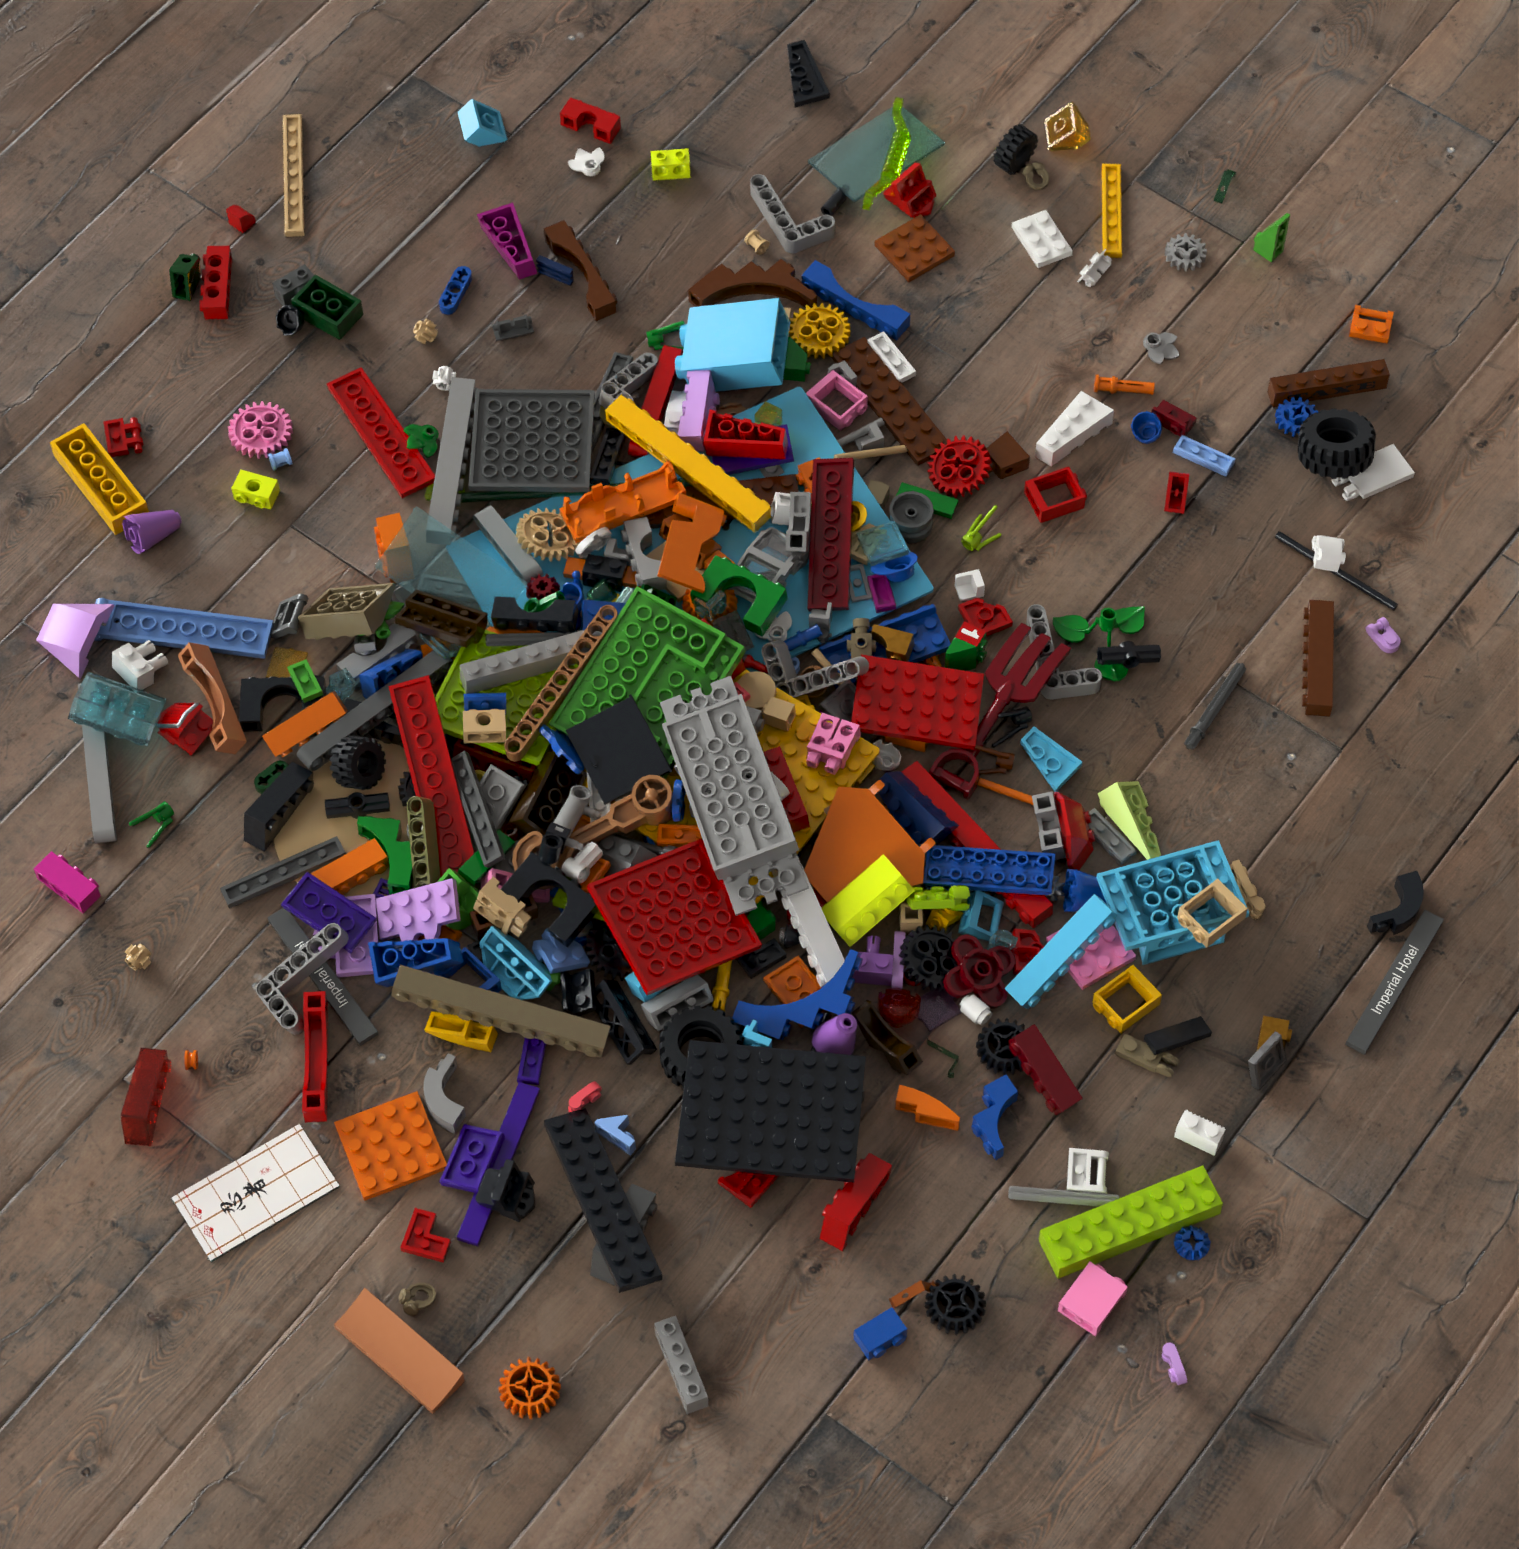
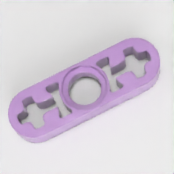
[891,931,905,989]

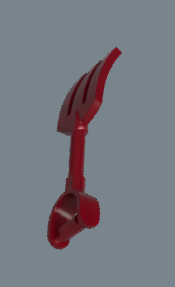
[929,623,1071,800]

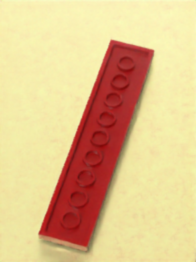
[388,675,475,877]

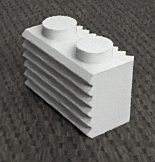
[1174,1110,1225,1156]

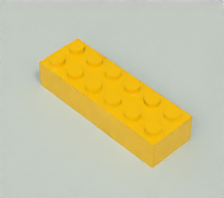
[50,423,149,535]

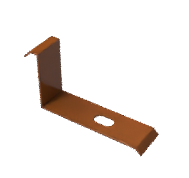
[889,1280,936,1308]

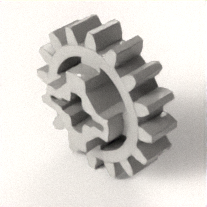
[1164,233,1207,272]

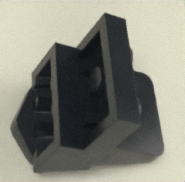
[476,1159,535,1222]

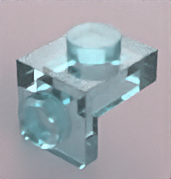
[694,590,727,621]
[986,929,1018,950]

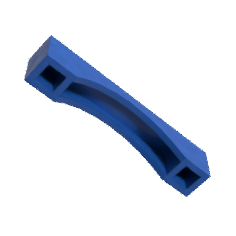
[802,260,910,341]

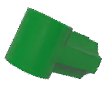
[524,591,566,612]

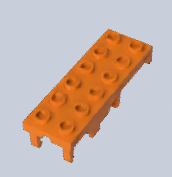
[559,460,686,543]

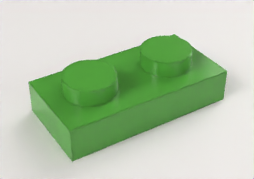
[287,659,323,703]

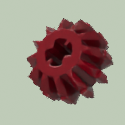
[526,574,560,600]

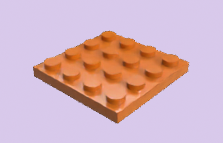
[334,1091,447,1201]

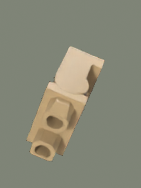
[473,877,531,938]

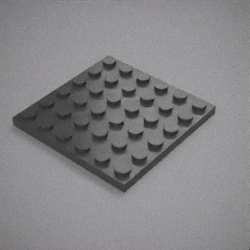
[469,389,595,492]

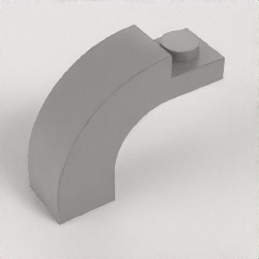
[786,492,811,552]
[423,1053,466,1134]

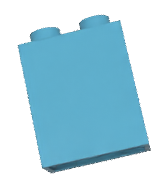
[675,298,790,392]

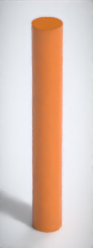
[978,778,1033,805]

